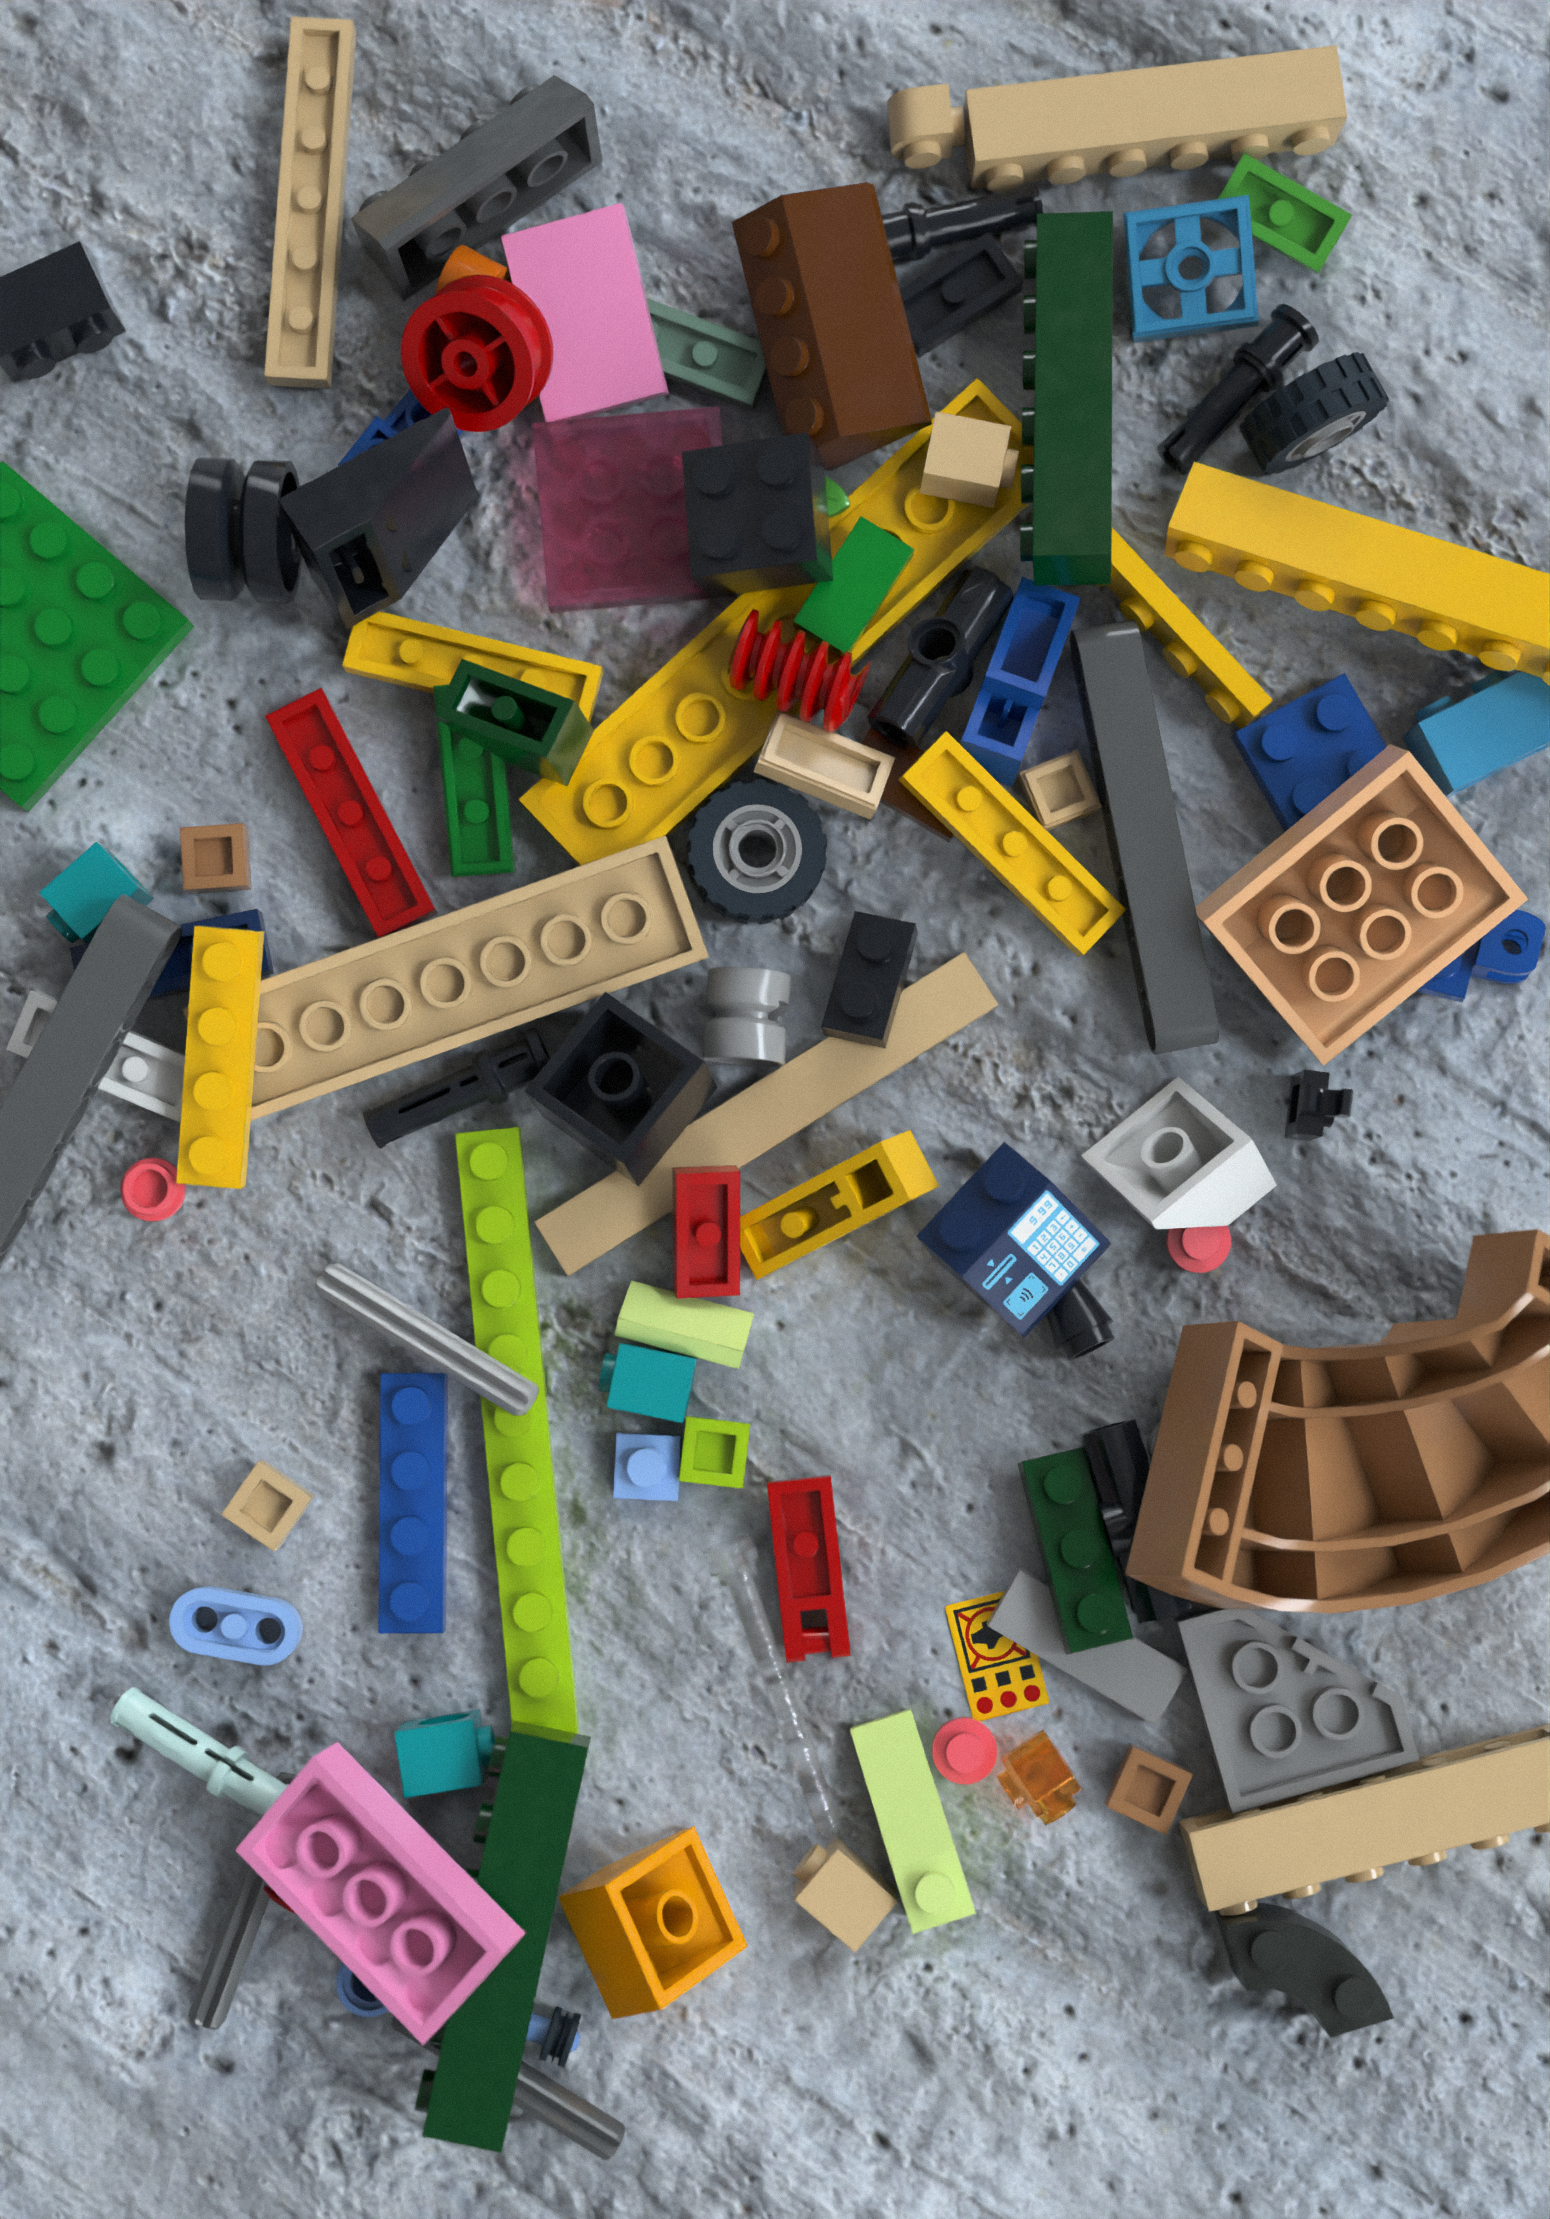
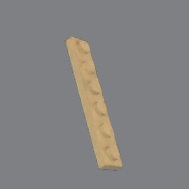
[264,16,357,389]

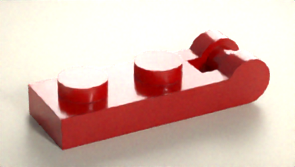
[767,1475,851,1663]

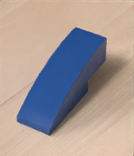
[960,576,1081,787]

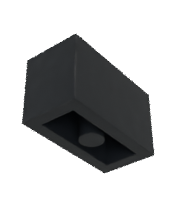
[0,241,126,382]

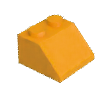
[558,1826,748,2019]

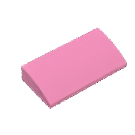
[235,1742,526,2045]

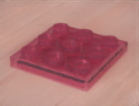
[532,406,737,613]

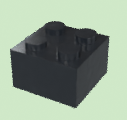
[682,433,833,598]
[524,992,718,1187]

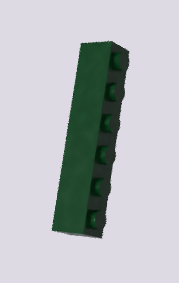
[1020,211,1113,586]
[415,1721,591,2153]

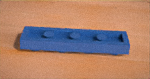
[378,1373,448,1634]

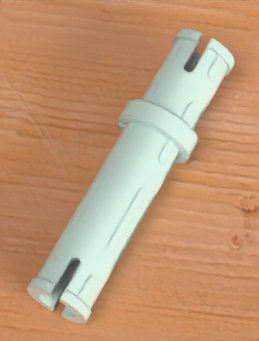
[110,1687,289,1818]

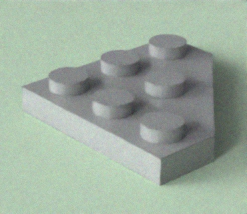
[1174,1607,1420,1814]

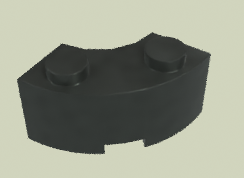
[1215,1903,1394,2038]

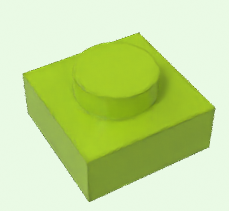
[679,1416,751,1489]

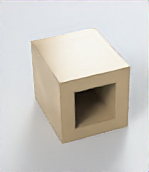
[920,411,1019,508]
[793,1836,898,1953]

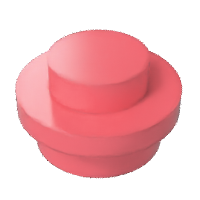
[120,1158,186,1222]
[1166,1226,1231,1273]
[932,1717,997,1785]

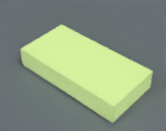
[614,1280,754,1369]

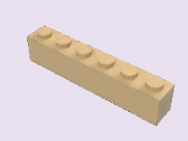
[963,45,1348,192]
[1178,1724,1550,1916]

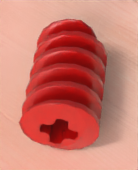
[728,609,871,733]

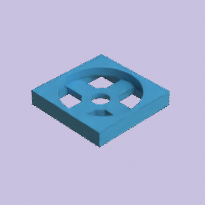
[1123,195,1259,343]

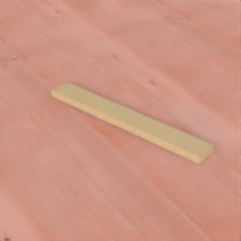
[534,952,999,1277]

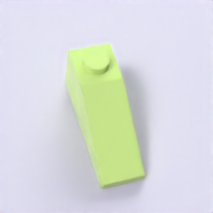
[849,1708,976,1934]

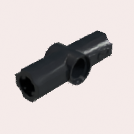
[867,566,1014,750]
[1080,1419,1192,1624]

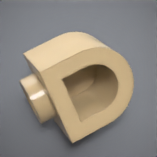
[887,83,965,169]

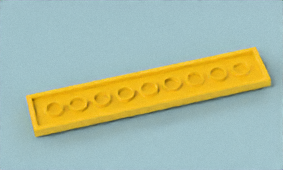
[518,378,1034,866]

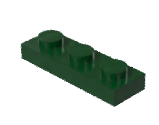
[1017,1447,1134,1655]

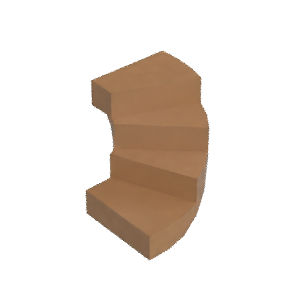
[1125,1229,1550,1614]

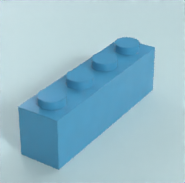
[1403,670,1550,798]

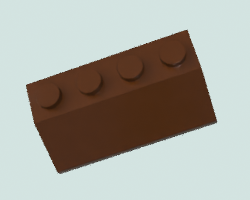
[732,182,933,471]

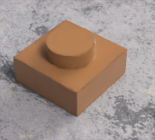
[180,823,252,894]
[1104,1743,1193,1835]

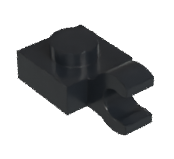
[1284,1069,1353,1141]

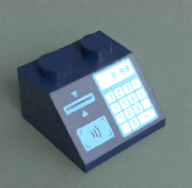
[916,1142,1111,1338]

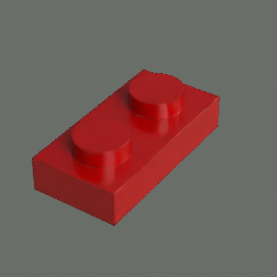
[672,1165,740,1299]

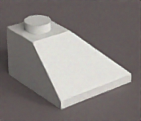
[1081,1077,1277,1229]

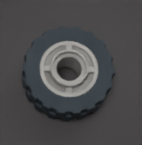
[1239,352,1389,475]
[686,779,827,925]

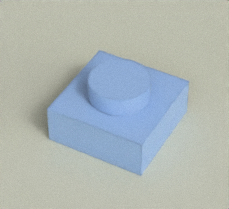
[613,1432,682,1501]

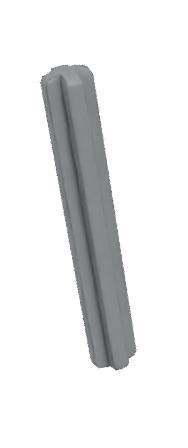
[315,1264,539,1416]

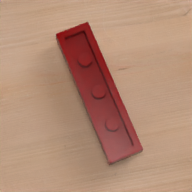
[265,688,438,938]

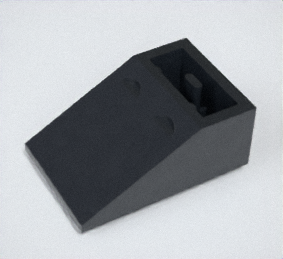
[278,407,479,629]

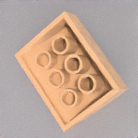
[1195,744,1528,1066]

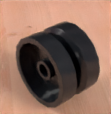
[185,457,302,603]

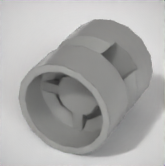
[702,967,791,1067]

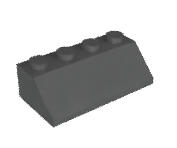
[351,75,602,302]

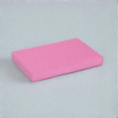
[501,203,669,426]

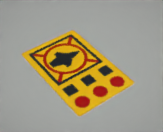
[945,1591,1049,1721]

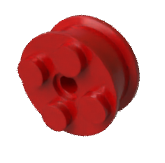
[401,274,554,432]

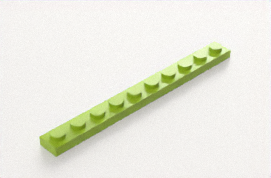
[455,1127,580,1734]

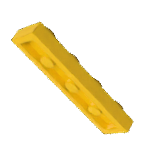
[1096,528,1273,729]
[342,611,604,723]
[898,731,1126,957]
[176,926,264,1189]

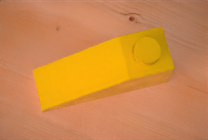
[740,1130,940,1280]

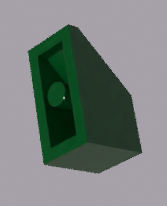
[434,659,594,786]

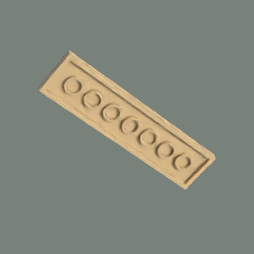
[182,836,710,1121]

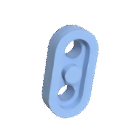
[169,1586,303,1666]

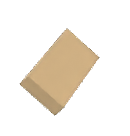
[753,710,895,820]

